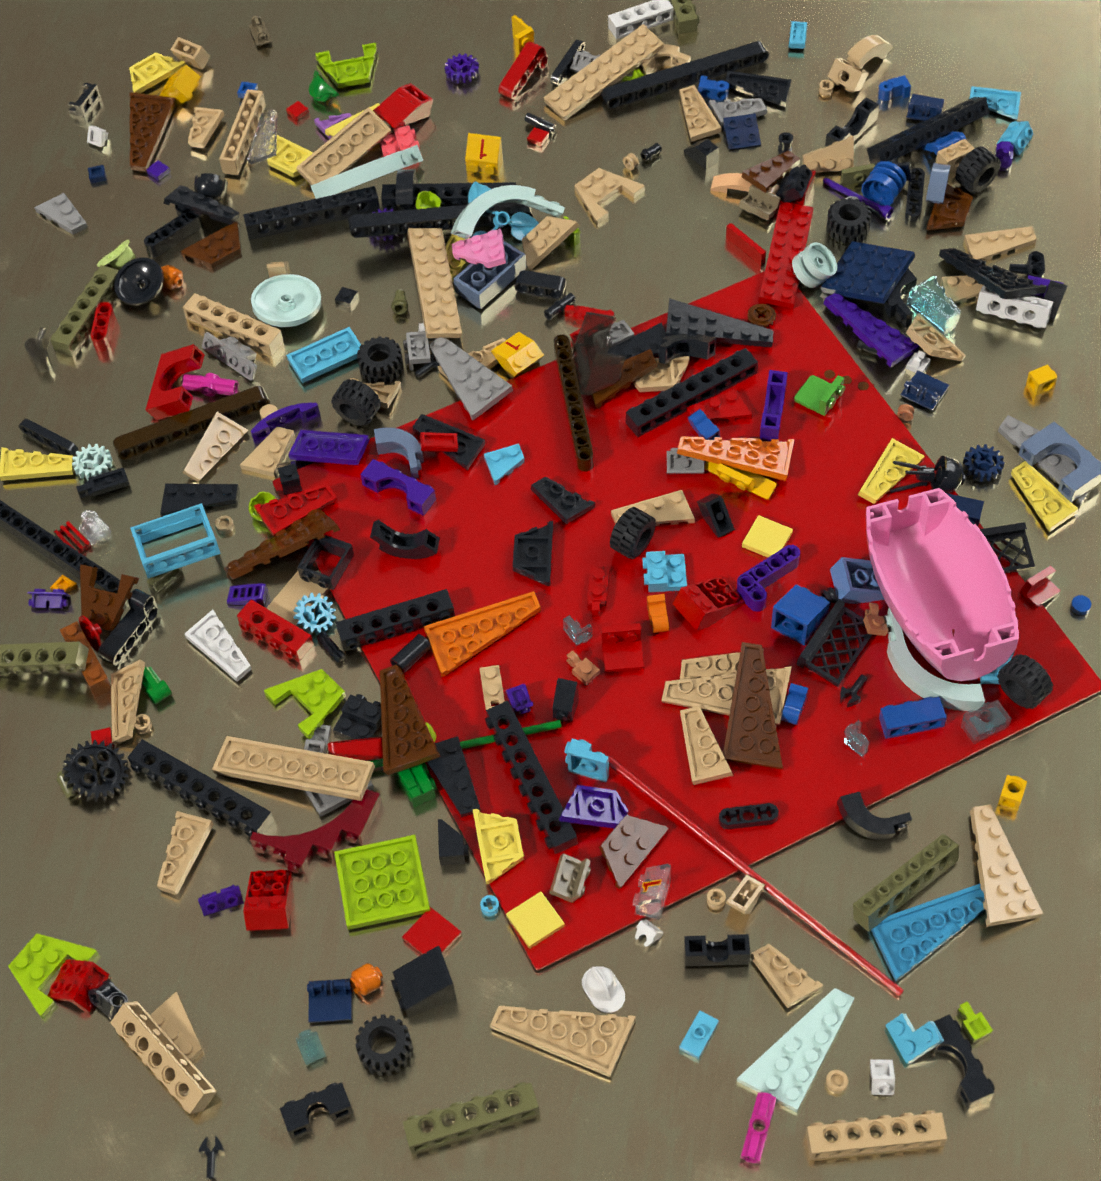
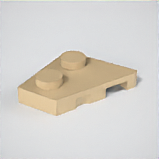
[364,381,401,409]

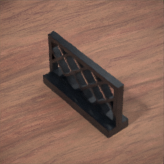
[980,522,1035,573]
[796,599,873,687]

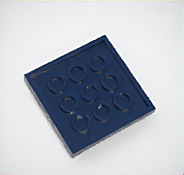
[821,241,915,304]

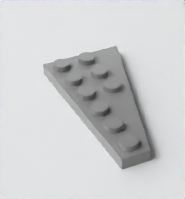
[429,338,513,421]
[998,415,1101,506]

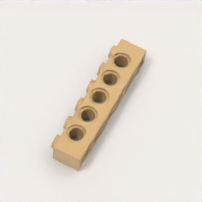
[219,89,266,175]
[183,293,283,356]
[110,1001,217,1114]
[806,1110,947,1160]

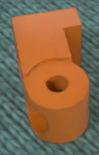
[647,594,669,633]

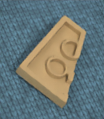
[188,107,225,148]
[240,427,295,477]
[750,944,824,1008]
[150,991,203,1062]

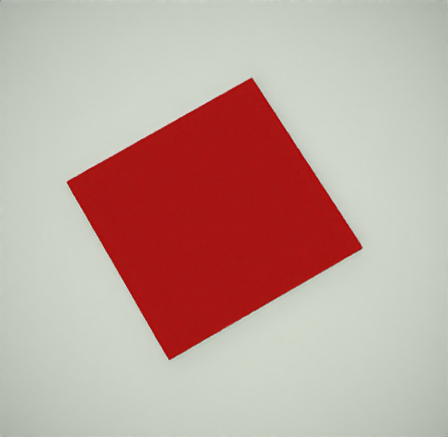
[272,271,1101,970]

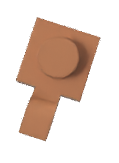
[863,602,889,636]
[566,651,600,685]

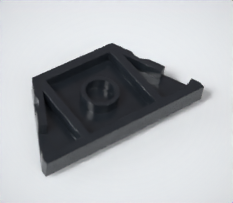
[513,521,553,586]

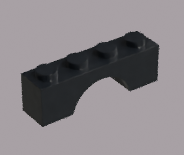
[825,97,879,147]
[933,1014,995,1110]

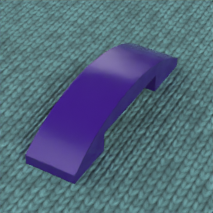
[251,403,321,444]

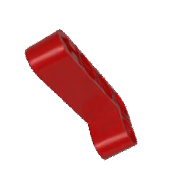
[498,41,548,100]

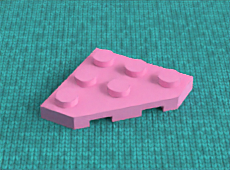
[452,229,506,268]

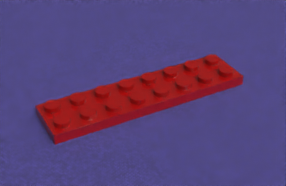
[758,201,814,309]

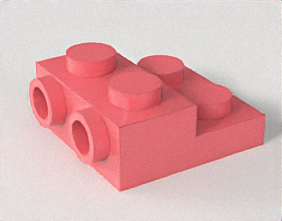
[379,126,420,157]

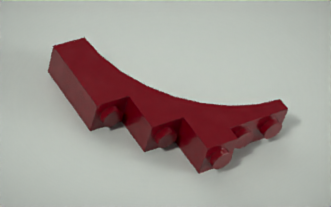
[250,789,382,874]

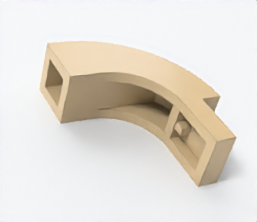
[846,35,893,76]
[636,44,690,76]

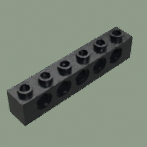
[335,589,455,651]

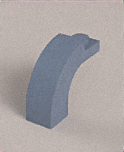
[926,163,951,204]
[374,428,424,478]

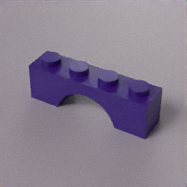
[760,370,788,442]
[360,459,436,516]

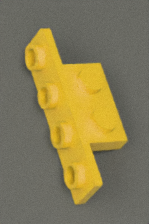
[704,461,777,500]

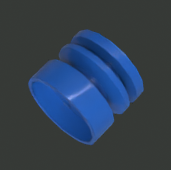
[861,161,906,206]

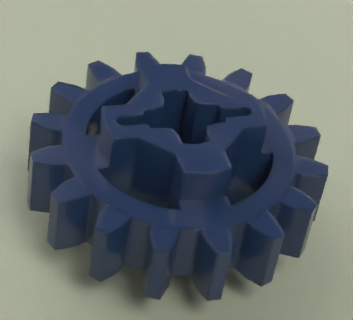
[963,444,1005,482]

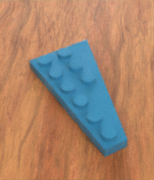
[871,884,985,982]

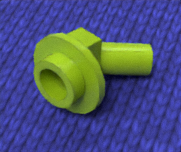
[621,69,644,82]

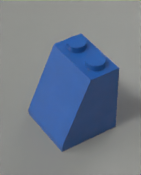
[771,584,830,646]

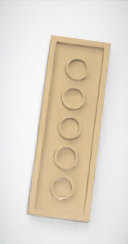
[296,107,391,185]

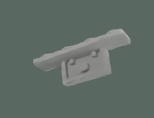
[202,332,257,381]

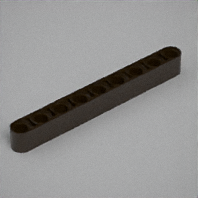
[554,334,594,471]
[113,386,270,460]

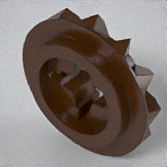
[748,304,776,328]

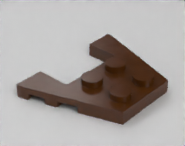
[80,565,139,631]

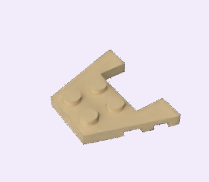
[575,168,645,225]

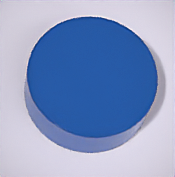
[1071,595,1092,615]

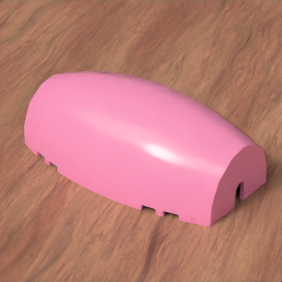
[866,488,1019,681]

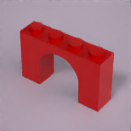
[145,344,205,420]

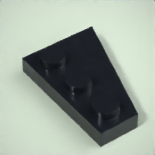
[531,477,595,524]

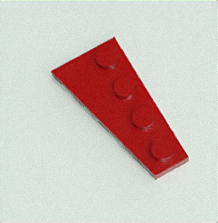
[254,483,337,536]

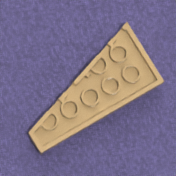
[662,666,792,726]
[970,804,1043,927]
[490,1006,636,1077]

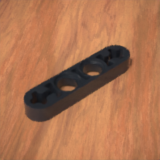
[551,39,585,86]
[905,168,925,222]
[18,418,79,457]

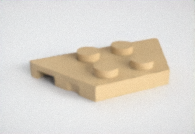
[522,216,579,270]
[906,313,966,361]
[620,356,689,392]

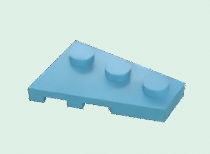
[970,86,1021,120]

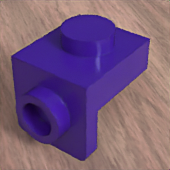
[505,684,534,715]

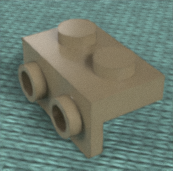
[739,185,781,220]
[550,853,591,903]

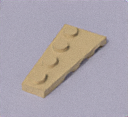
[611,490,695,526]
[680,649,764,680]
[680,706,733,785]
[157,811,214,895]

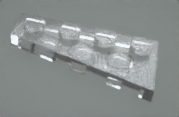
[247,109,278,165]

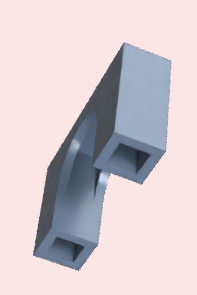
[1018,422,1101,502]

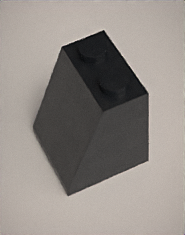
[391,946,457,1018]

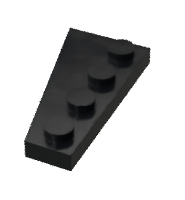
[725,71,792,107]
[163,185,240,225]
[600,323,666,369]
[413,414,485,470]
[160,483,239,517]
[427,736,481,817]

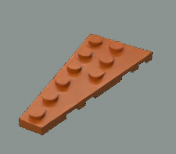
[677,436,794,481]
[424,591,541,677]

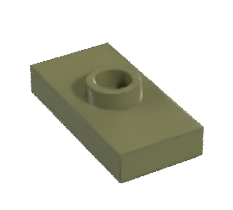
[840,163,875,186]
[146,567,182,595]

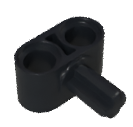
[1009,251,1045,279]

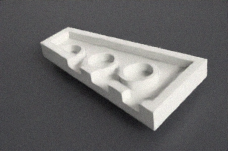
[185,610,252,682]

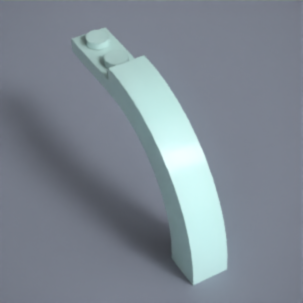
[311,145,423,198]
[451,185,565,239]
[884,608,985,711]

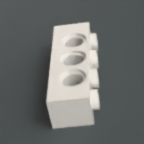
[608,0,673,39]
[976,285,1053,328]

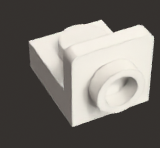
[870,1060,895,1095]

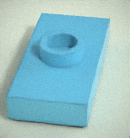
[789,21,807,49]
[679,1010,719,1060]

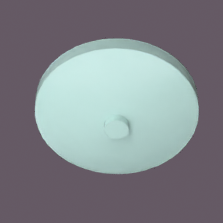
[251,274,322,327]

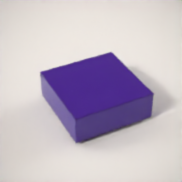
[146,160,170,181]

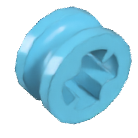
[480,895,499,917]

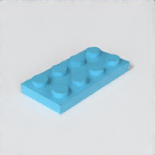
[286,327,361,383]

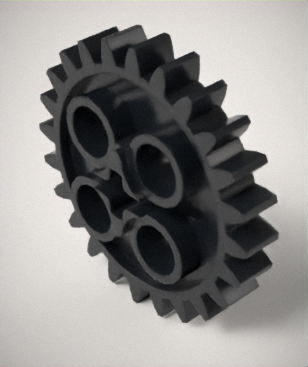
[62,740,129,802]

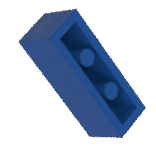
[879,697,947,739]

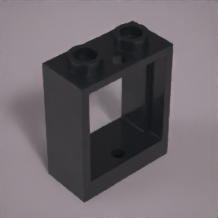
[297,535,354,590]

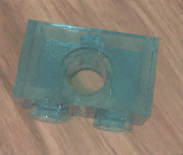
[961,700,1011,744]

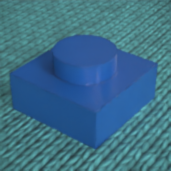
[237,82,258,98]

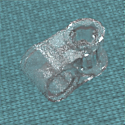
[79,510,111,545]

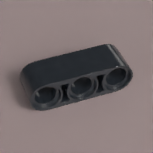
[515,270,567,299]

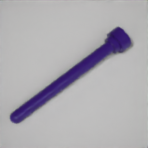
[823,178,894,220]

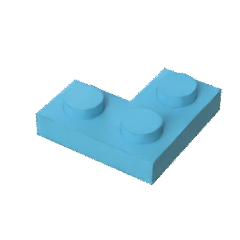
[885,1013,944,1064]

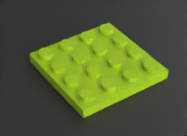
[334,835,430,930]

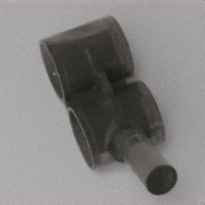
[25,327,52,372]

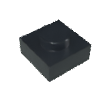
[335,287,358,308]

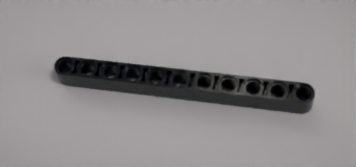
[601,41,769,109]
[348,203,533,238]
[0,500,120,593]

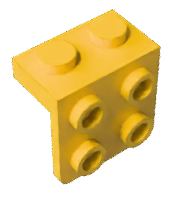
[511,15,534,58]

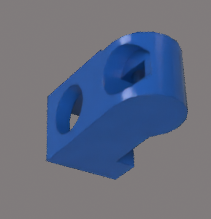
[698,75,729,100]
[878,75,911,101]
[688,409,720,440]
[781,683,808,725]

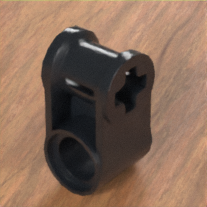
[88,980,128,1020]

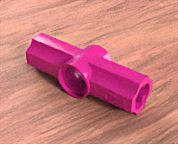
[182,373,239,397]
[741,1092,777,1164]

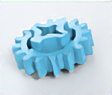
[293,593,336,635]

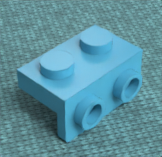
[997,121,1033,155]

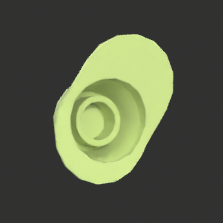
[97,240,136,269]

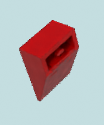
[373,83,433,129]
[673,576,745,630]
[243,869,292,931]

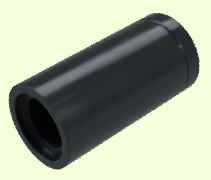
[390,634,431,674]

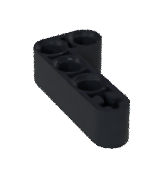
[144,204,203,258]
[98,589,158,666]

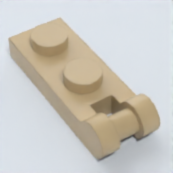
[480,665,505,710]

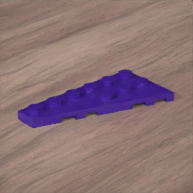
[823,293,920,367]

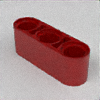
[91,302,116,352]
[327,737,383,760]

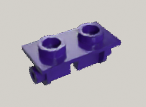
[27,589,70,609]
[198,884,244,916]

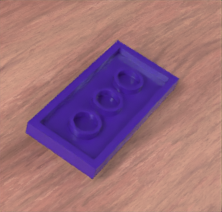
[288,430,370,465]

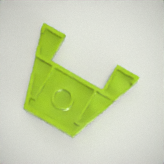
[315,43,377,88]
[264,669,346,740]
[8,933,98,1019]

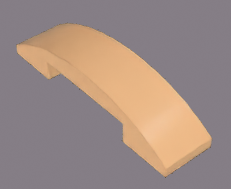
[710,173,780,195]

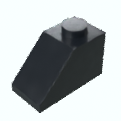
[684,139,719,170]
[277,460,302,495]
[697,493,735,538]
[552,678,579,722]
[438,819,469,866]

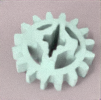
[72,444,113,481]

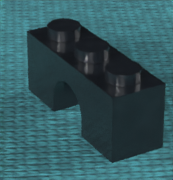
[684,934,750,966]
[279,1082,354,1139]

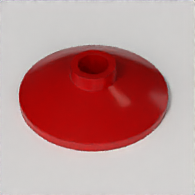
[79,615,102,651]

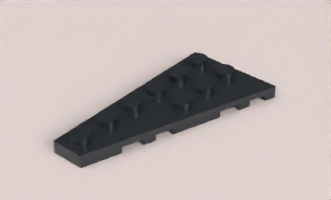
[939,248,1047,299]
[666,298,773,348]

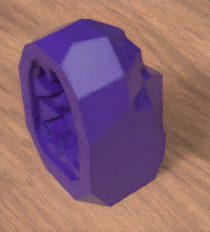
[995,141,1014,171]

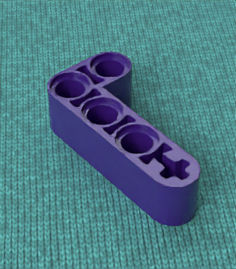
[737,545,800,612]

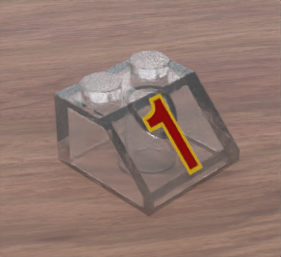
[633,864,671,920]

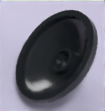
[114,258,164,306]

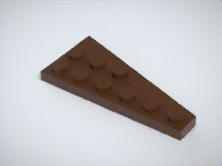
[129,92,176,172]
[224,509,340,580]
[723,642,783,770]
[380,665,441,775]

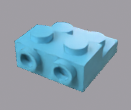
[642,551,687,592]
[565,739,609,782]

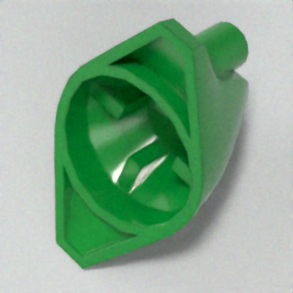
[309,70,339,102]

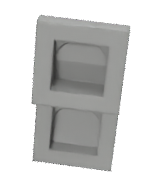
[304,725,332,753]

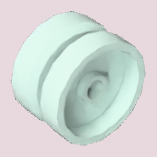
[792,242,837,288]

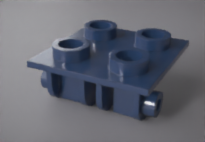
[906,94,945,121]
[723,113,761,150]
[900,370,950,411]
[307,979,352,1023]

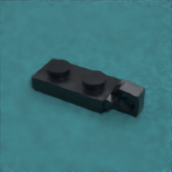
[76,468,130,498]

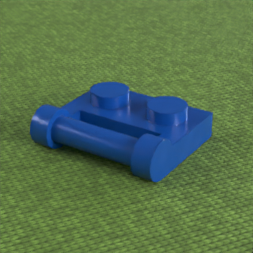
[922,131,966,155]

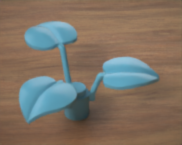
[468,181,539,241]

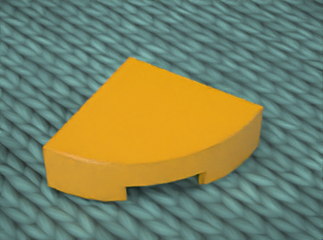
[50,574,78,593]

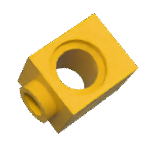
[1026,364,1057,396]
[998,775,1027,811]

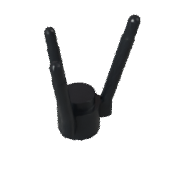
[889,461,935,493]

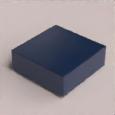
[87,165,107,183]

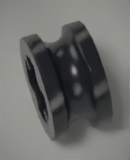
[821,587,838,605]

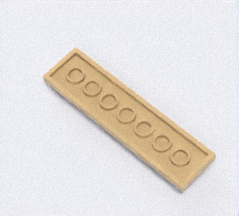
[544,24,664,121]
[408,228,462,338]
[212,736,375,801]

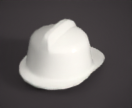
[582,966,625,1013]

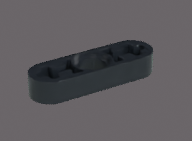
[719,803,779,829]

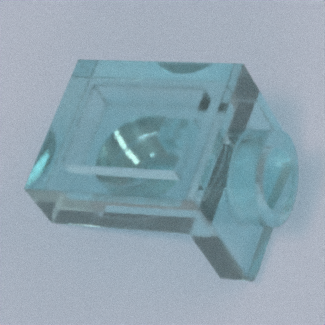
[563,615,593,646]
[844,720,869,757]
[296,1029,326,1065]

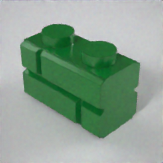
[397,762,437,807]

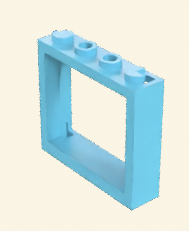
[130,503,221,578]

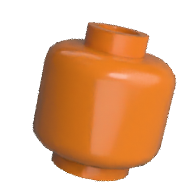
[161,265,183,290]
[349,963,383,996]

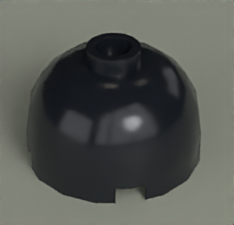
[194,173,228,201]
[931,456,966,494]

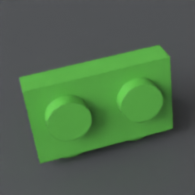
[794,375,845,416]

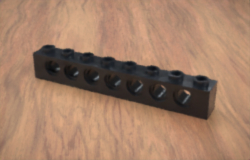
[867,97,990,165]
[381,182,516,211]
[243,186,380,240]
[626,348,758,437]
[485,701,578,854]
[127,739,274,837]

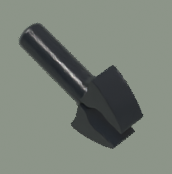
[415,354,440,378]
[840,675,867,707]
[199,1136,225,1180]

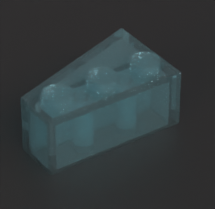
[906,275,961,335]

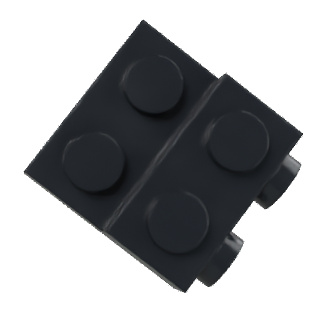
[776,164,813,205]
[333,694,382,740]

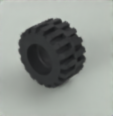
[955,146,1001,194]
[826,198,871,244]
[357,336,403,384]
[331,379,381,426]
[610,507,656,559]
[997,654,1053,709]
[355,1014,413,1076]

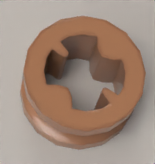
[897,404,915,422]

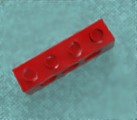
[237,599,314,662]

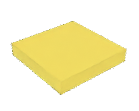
[742,515,793,557]
[506,892,565,949]

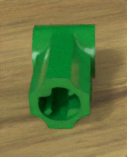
[142,666,172,705]

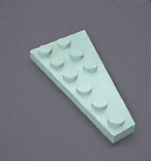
[737,988,854,1112]

